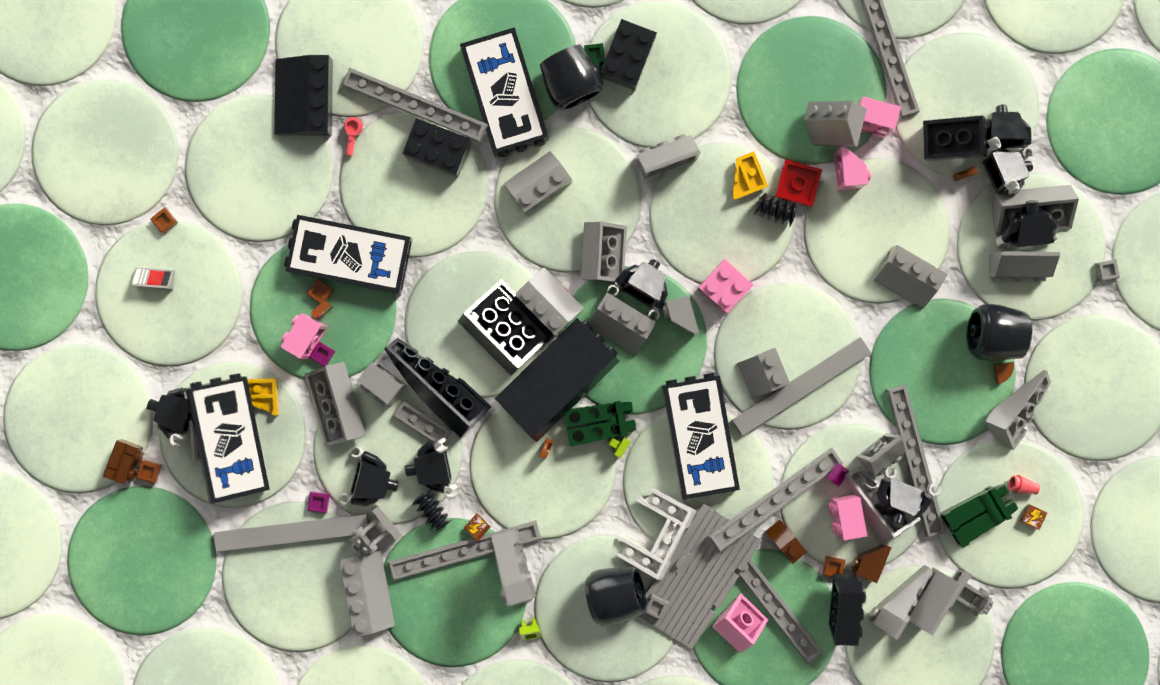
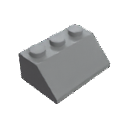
[804,101,867,146]
[636,134,701,179]
[504,151,572,215]
[581,221,627,283]
[874,245,948,308]
[989,251,1060,282]
[515,268,584,336]
[588,292,656,356]
[907,567,963,636]

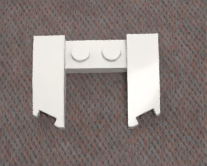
[617,488,697,580]

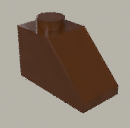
[765,519,807,564]
[851,544,892,583]

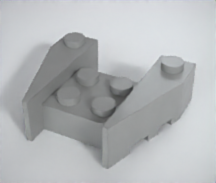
[491,529,537,606]

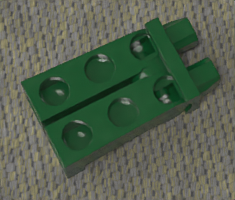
[564,401,637,447]
[941,484,1019,548]

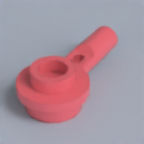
[344,117,363,156]

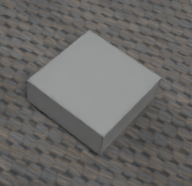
[1095,259,1120,282]
[646,593,669,620]

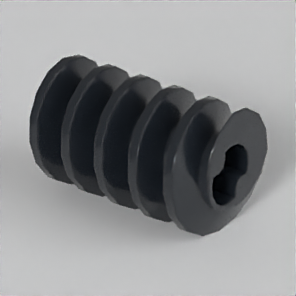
[754,193,797,227]
[412,489,452,532]

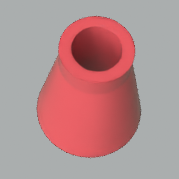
[1008,475,1040,495]

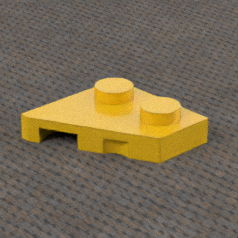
[732,151,768,201]
[247,378,279,416]

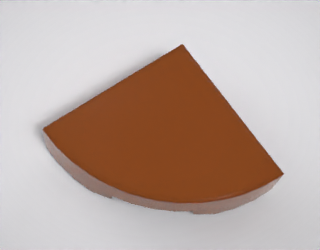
[953,166,978,182]
[993,362,1014,384]
[539,438,553,459]

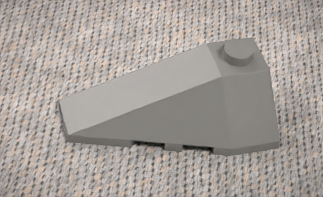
[985,370,1051,450]
[844,466,921,546]

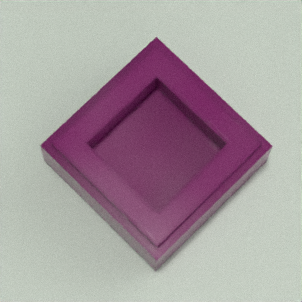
[309,341,336,367]
[827,462,849,487]
[307,491,330,513]

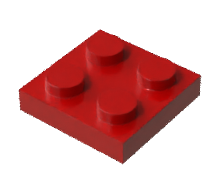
[775,159,823,207]

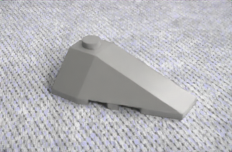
[869,565,933,640]

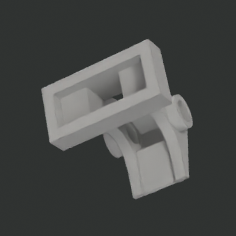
[350,505,402,555]
[951,568,994,616]

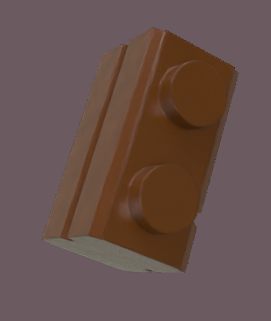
[103,439,144,484]

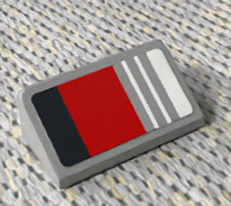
[131,267,175,289]

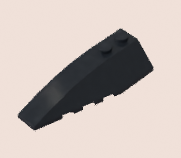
[384,338,492,438]

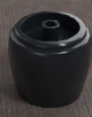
[539,44,603,110]
[966,304,1032,361]
[585,567,647,626]

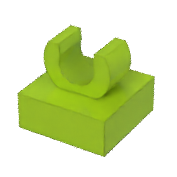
[609,437,631,458]
[519,618,541,641]

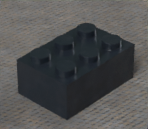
[600,19,657,91]
[923,115,987,161]
[402,118,472,177]
[828,574,866,646]

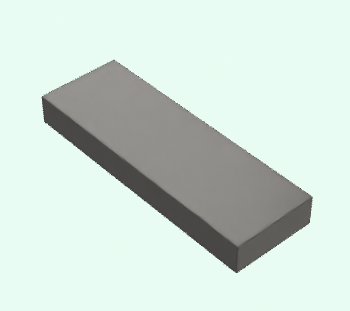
[393,400,452,444]

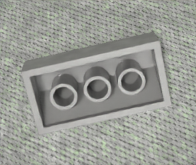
[992,185,1079,236]
[305,362,365,447]
[340,550,395,637]

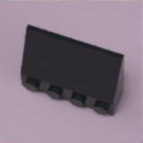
[274,55,333,136]
[457,279,554,376]

